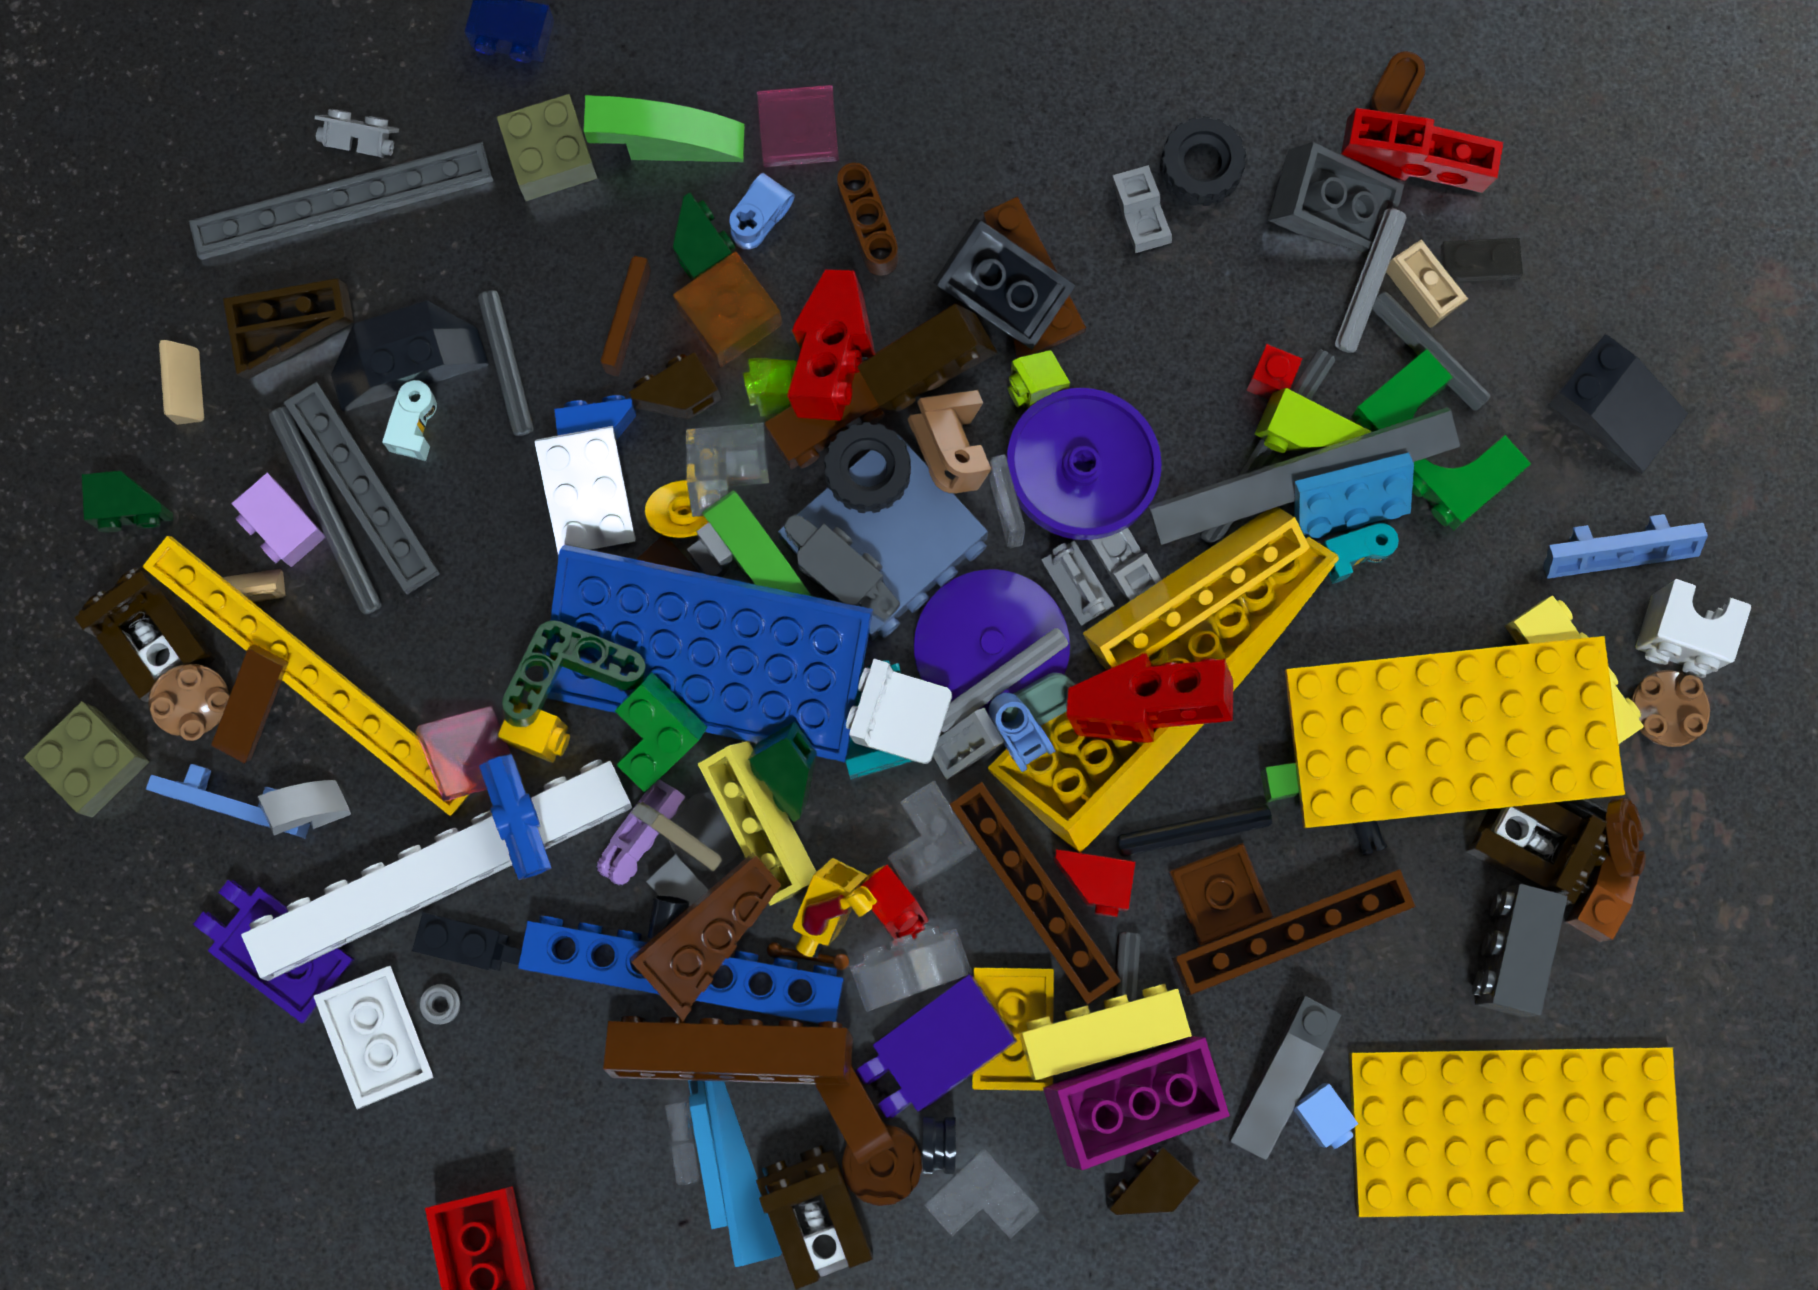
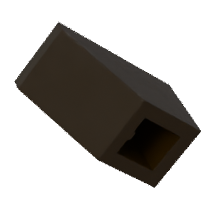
[628,352,721,420]
[1107,1146,1200,1215]

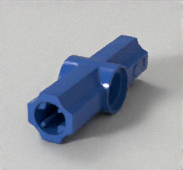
[479,754,552,880]

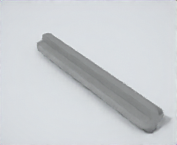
[1335,208,1407,353]
[941,628,1068,732]

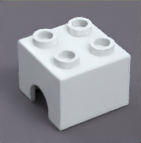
[1635,579,1751,678]

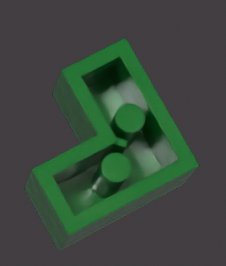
[615,672,708,793]

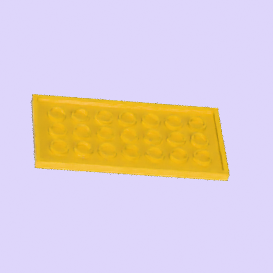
[1285,636,1625,828]
[1349,1047,1684,1217]

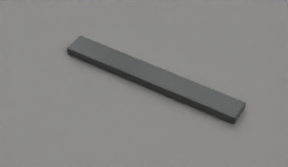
[189,142,494,260]
[1149,407,1460,545]

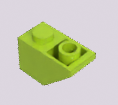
[1007,350,1070,410]

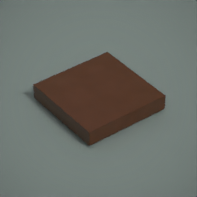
[1169,843,1273,946]

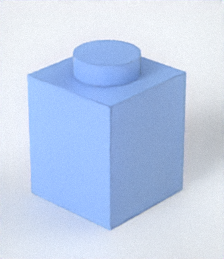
[1294,1083,1358,1149]

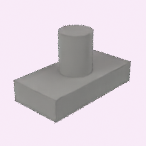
[933,708,1004,780]

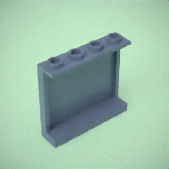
[778,430,988,641]

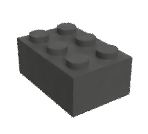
[1472,884,1568,1017]

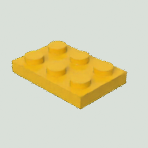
[972,968,1054,1091]

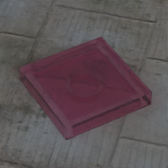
[757,85,839,167]
[416,706,511,802]

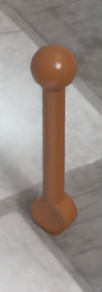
[767,942,849,970]

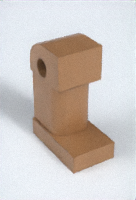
[908,390,991,493]

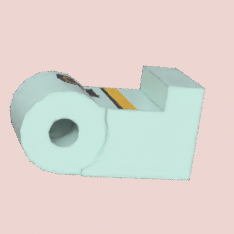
[382,380,437,461]

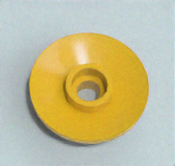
[645,480,721,538]

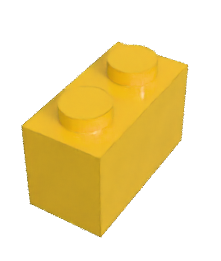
[498,702,570,763]

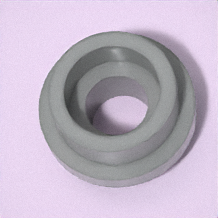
[420,984,461,1025]

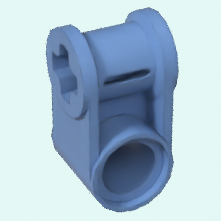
[729,173,795,250]
[989,693,1056,772]

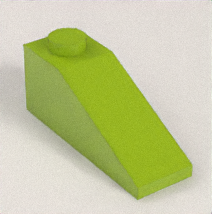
[1254,388,1371,453]

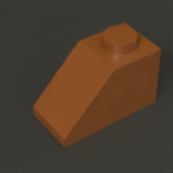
[1565,855,1639,942]

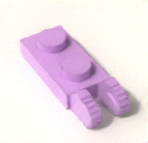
[596,779,685,886]

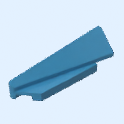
[688,1080,782,1267]

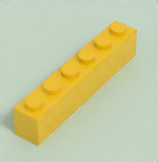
[1083,507,1310,670]

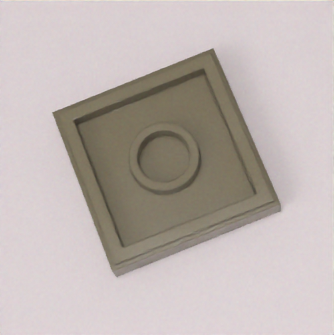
[631,802,722,871]

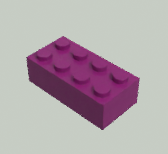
[1043,1036,1230,1170]

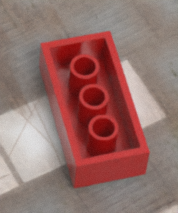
[425,1186,535,1290]

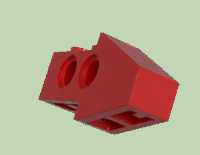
[1341,108,1503,193]
[787,269,875,421]
[1067,653,1233,743]

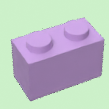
[231,473,326,567]

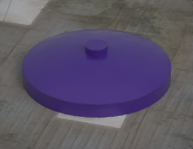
[1005,388,1162,540]
[914,569,1070,722]

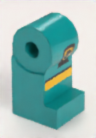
[1322,523,1399,584]

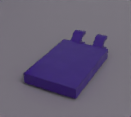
[193,880,355,1024]
[855,974,1017,1118]

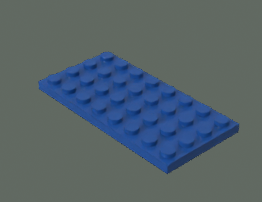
[542,545,873,762]

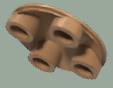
[148,664,230,741]
[1632,670,1710,747]

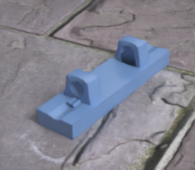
[1543,514,1708,579]
[146,764,310,839]

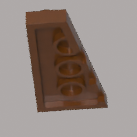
[983,196,1086,359]
[629,852,781,1021]

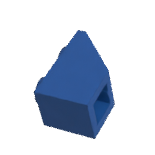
[554,395,637,441]

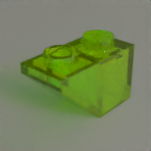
[743,358,797,416]

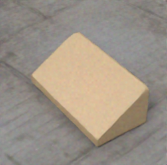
[1386,239,1468,328]
[159,340,204,425]
[222,569,286,602]

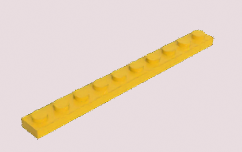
[142,536,477,816]

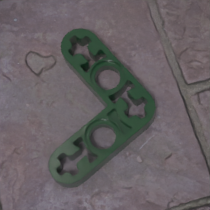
[502,620,645,728]

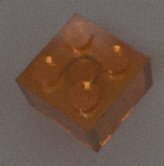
[673,251,783,367]

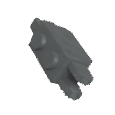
[784,514,900,623]

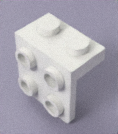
[846,659,952,764]

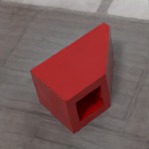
[859,865,929,946]

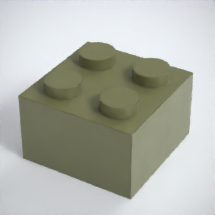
[497,94,598,201]
[23,701,150,818]

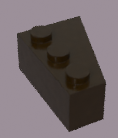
[223,278,354,380]
[857,304,998,411]

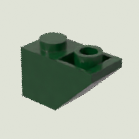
[673,192,736,289]
[82,471,173,532]
[748,721,817,822]

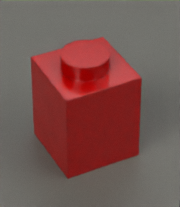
[1246,344,1303,400]

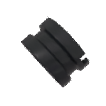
[923,1117,956,1174]

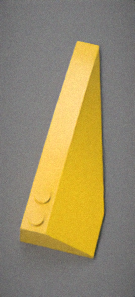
[988,537,1339,853]

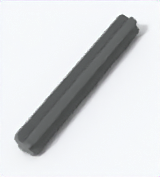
[478,290,534,436]
[1372,292,1490,411]

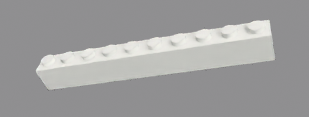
[241,759,632,981]

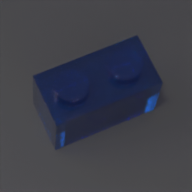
[464,0,554,63]

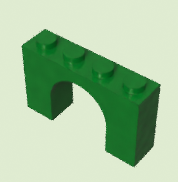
[1351,349,1531,531]

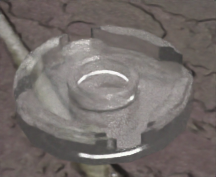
[669,792,742,871]

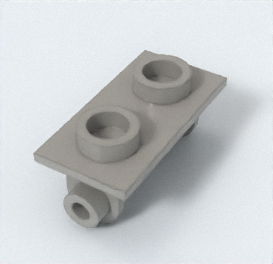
[315,109,399,158]
[1041,541,1114,626]

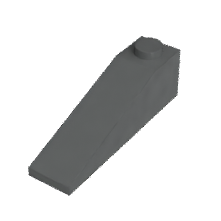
[1229,996,1342,1160]

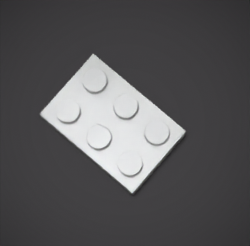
[535,426,636,554]
[314,966,434,1110]

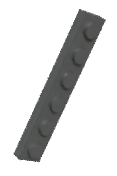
[284,382,440,594]

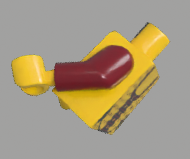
[792,858,893,958]

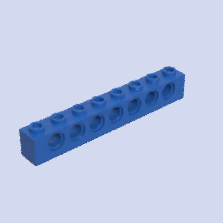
[518,915,844,1023]

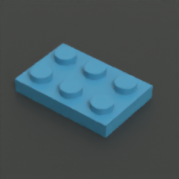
[1295,452,1414,538]

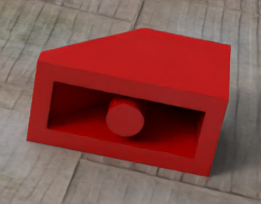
[1053,849,1136,917]

